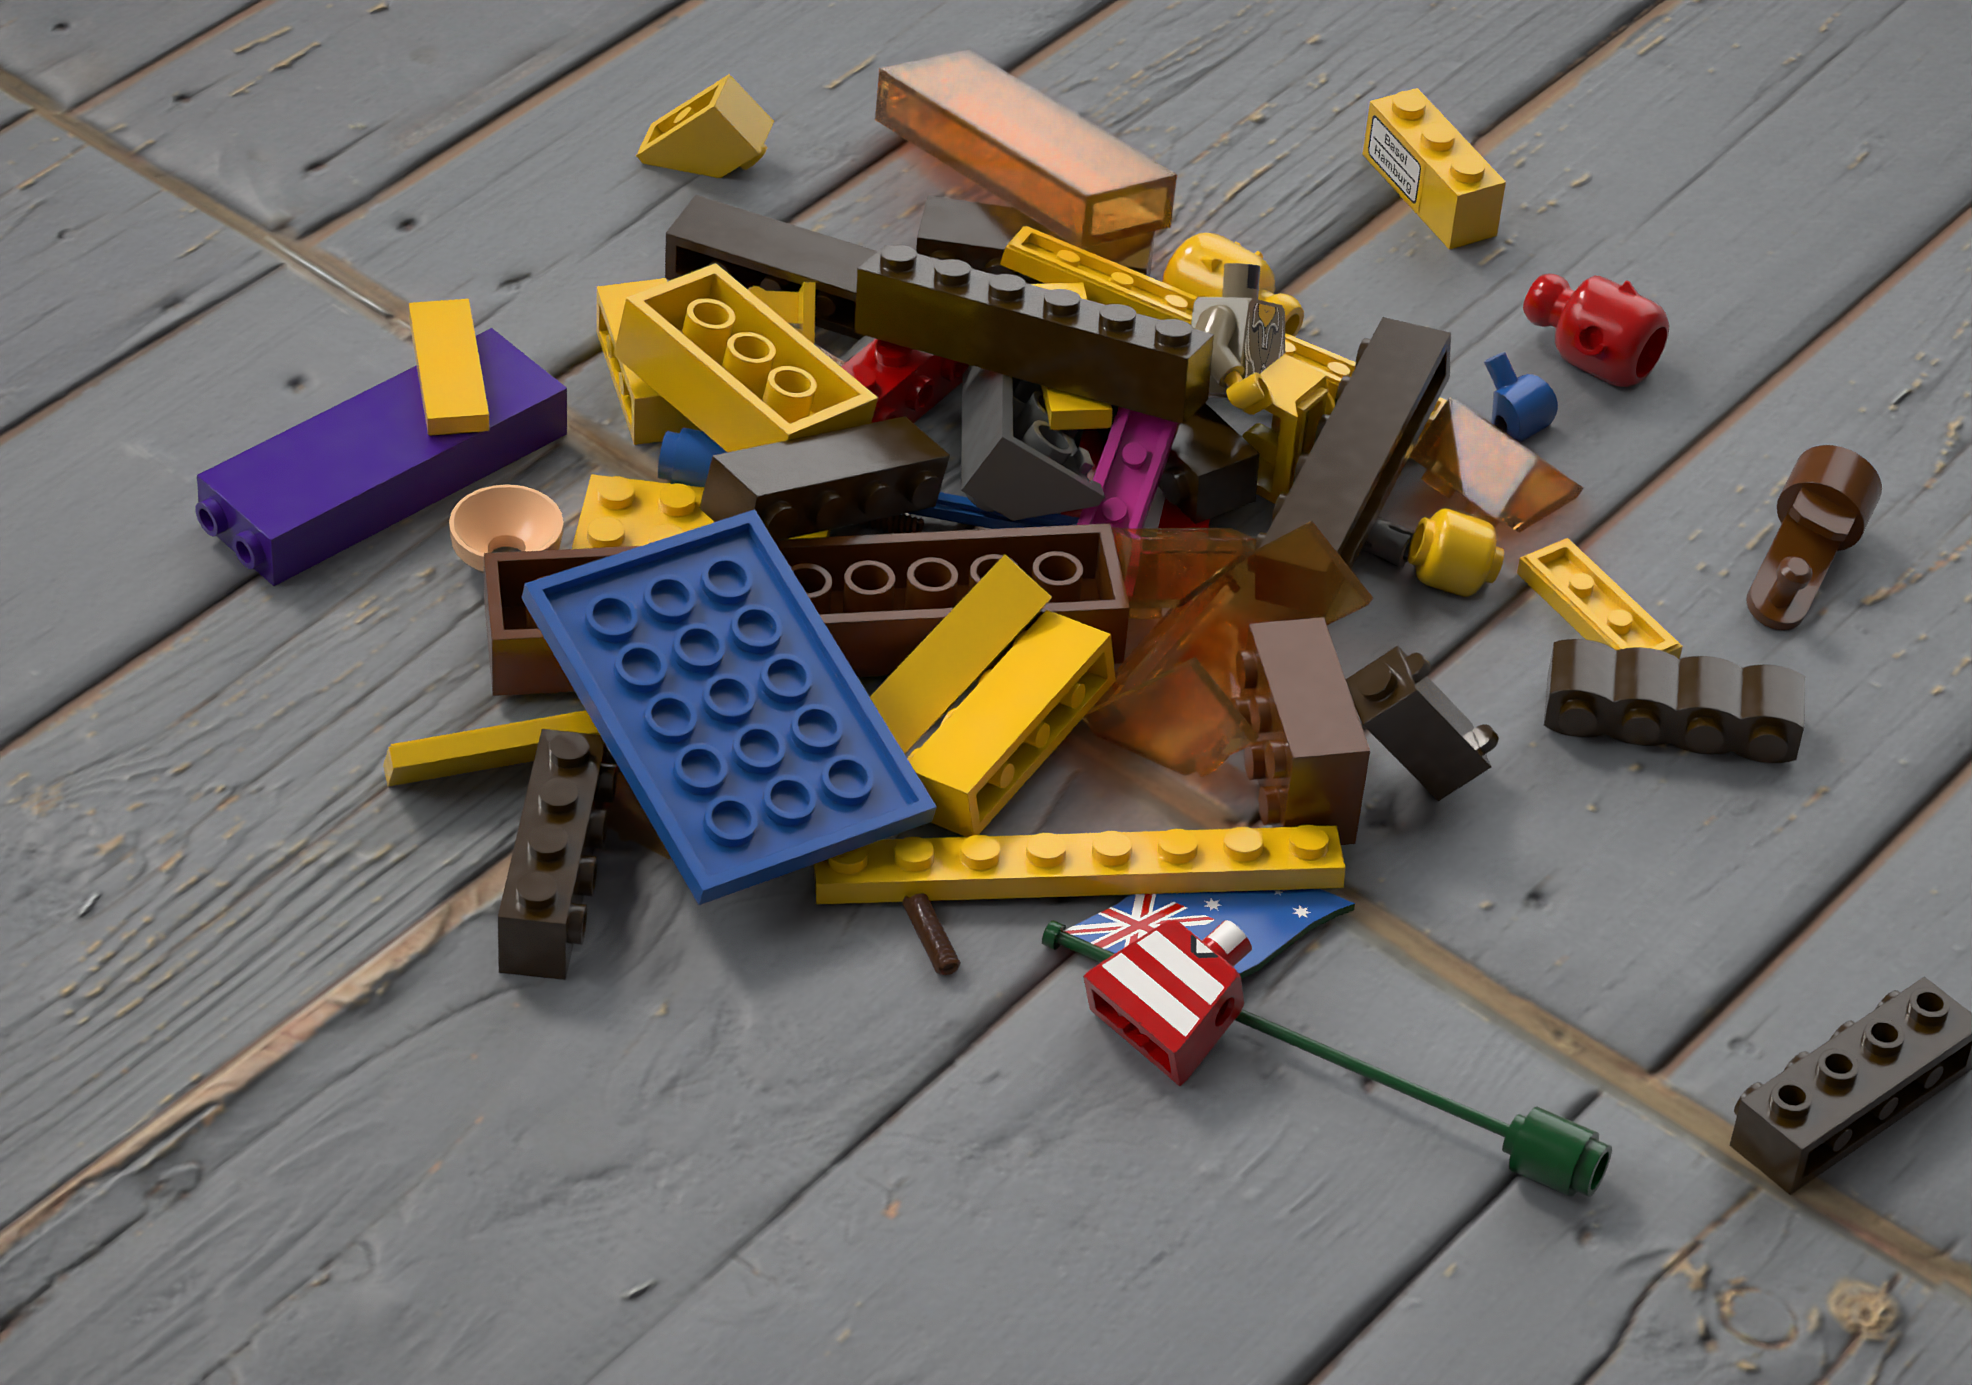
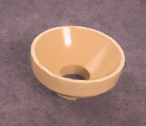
[449,484,563,573]

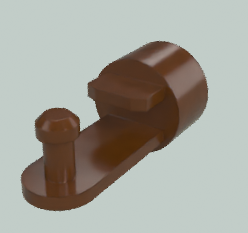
[1746,445,1882,630]

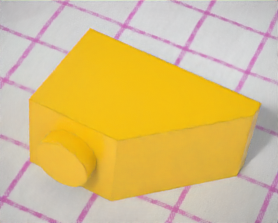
[636,74,774,178]

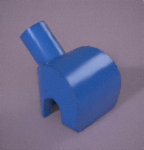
[1484,352,1558,444]

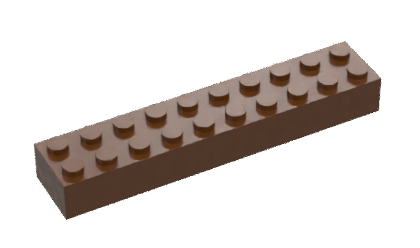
[484,524,1130,696]

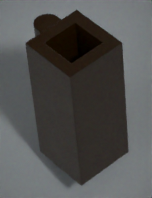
[1346,645,1499,801]

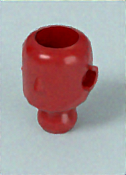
[1523,273,1670,387]

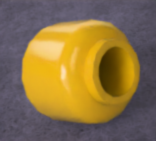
[1408,508,1504,597]

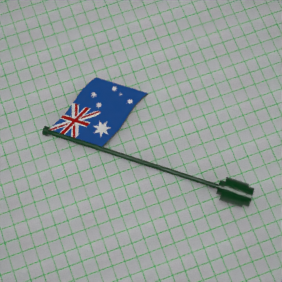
[1042,889,1612,1197]

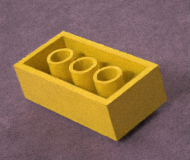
[613,263,878,452]

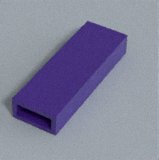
[195,328,567,586]

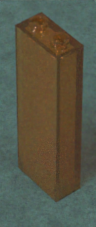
[875,50,1177,249]

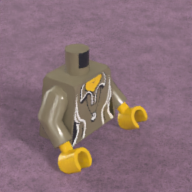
[1191,263,1335,415]

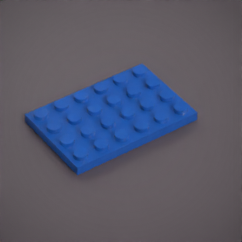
[522,509,937,905]

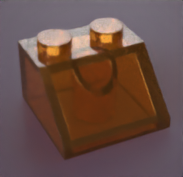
[1409,397,1584,533]

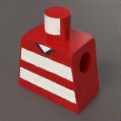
[1083,920,1252,1086]

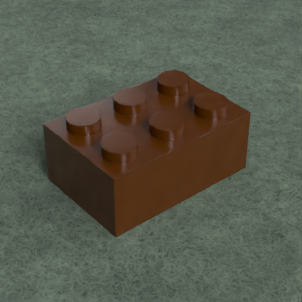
[1230,617,1370,845]

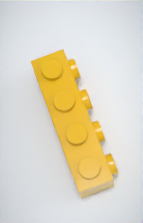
[907,610,1116,837]

